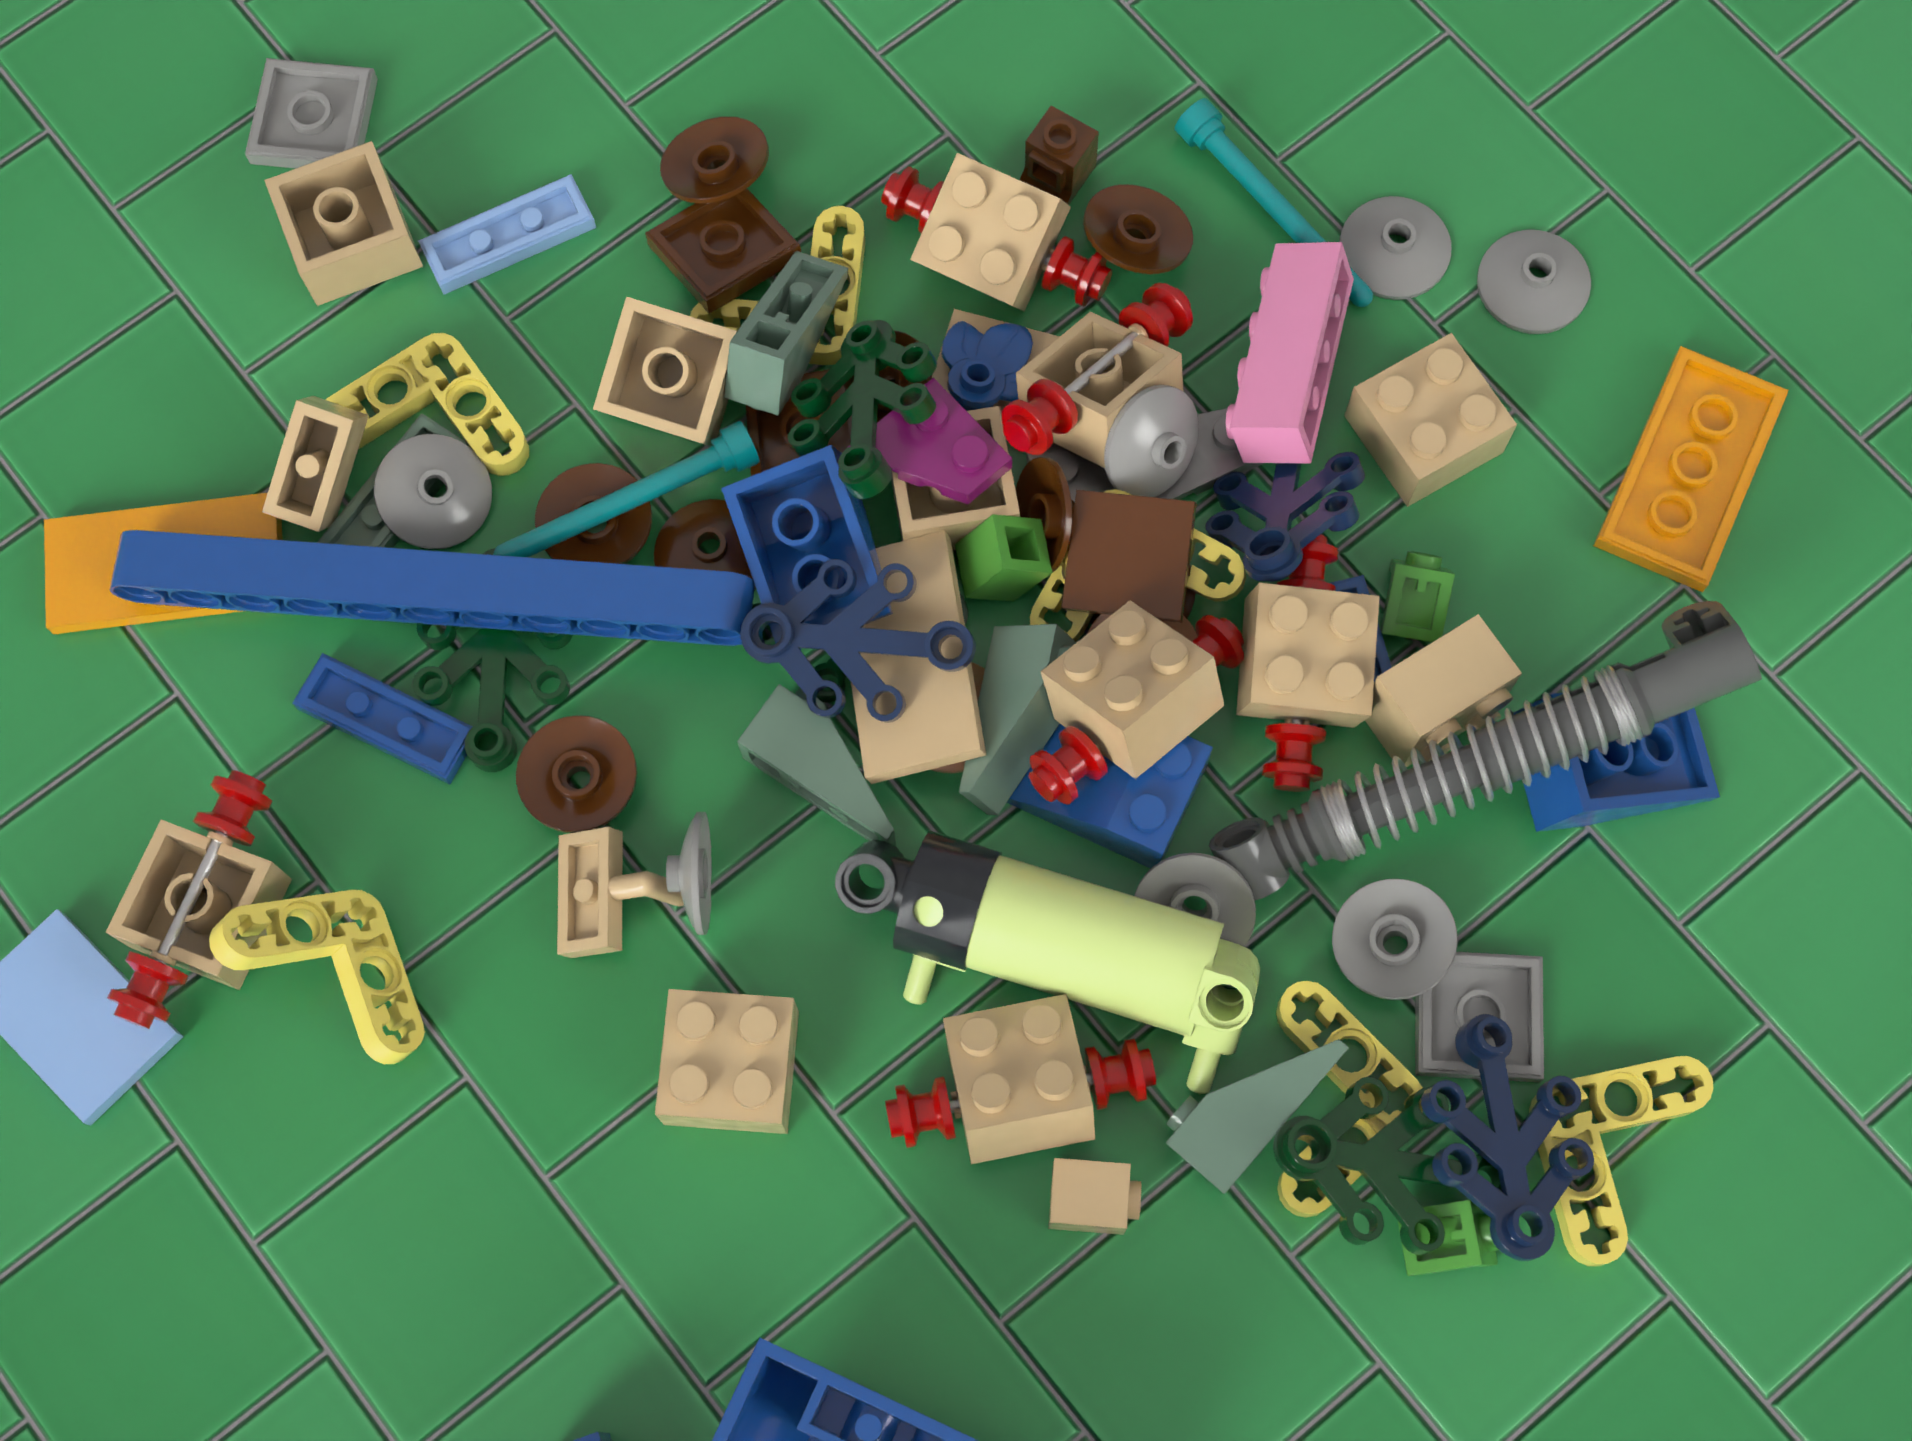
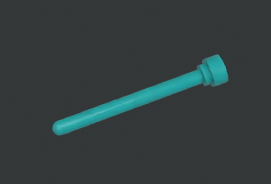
[1174,98,1373,307]
[493,421,760,557]

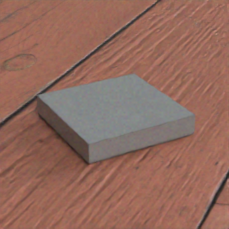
[245,58,378,169]
[1415,952,1544,1083]

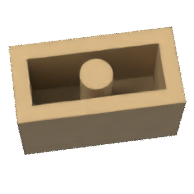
[262,396,369,532]

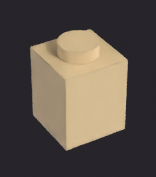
[1048,1158,1142,1235]

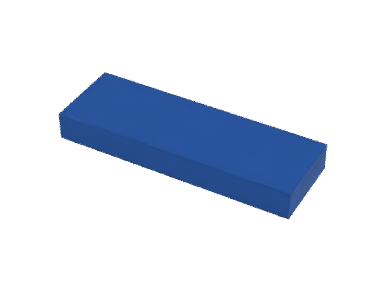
[292,653,473,784]

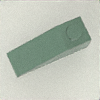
[724,251,848,415]
[959,624,1076,815]
[737,684,896,846]
[1166,1039,1349,1194]

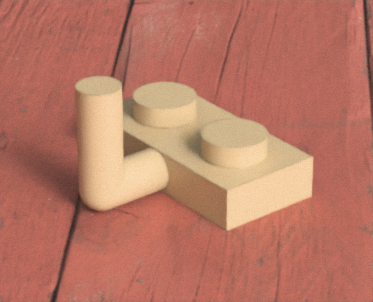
[557,827,684,958]

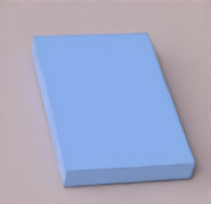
[0,909,183,1126]

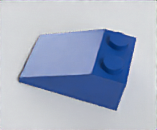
[721,445,893,649]
[1513,693,1720,832]
[1006,724,1213,869]

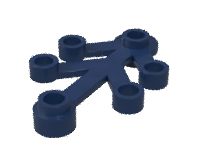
[1205,452,1365,582]
[740,559,976,723]
[1421,1014,1594,1261]

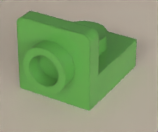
[1380,551,1455,642]
[1398,1200,1498,1276]

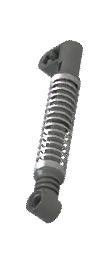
[1209,601,1762,900]

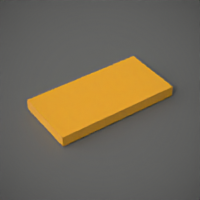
[1593,346,1789,593]
[44,492,282,634]

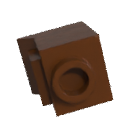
[1020,105,1099,205]

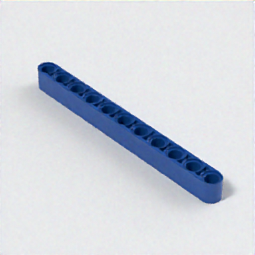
[110,530,755,646]

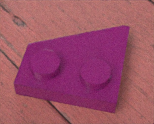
[847,377,1012,504]

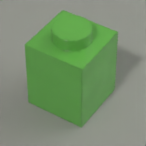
[955,514,1052,602]

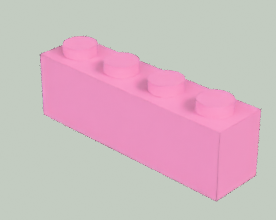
[1226,242,1354,464]

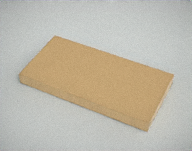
[851,530,986,784]

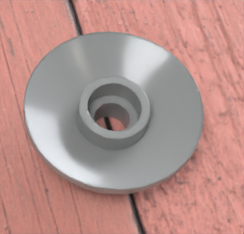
[1339,196,1452,300]
[1477,230,1591,334]
[1104,385,1199,497]
[374,434,492,549]
[666,812,712,935]
[1134,853,1256,947]
[1332,879,1458,1000]

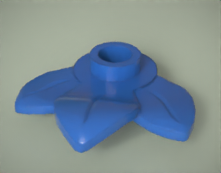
[941,321,1033,411]

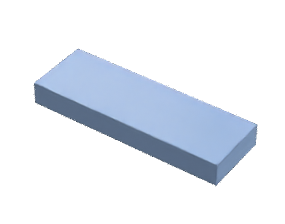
[418,174,597,295]

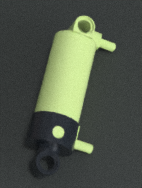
[835,831,1260,1094]

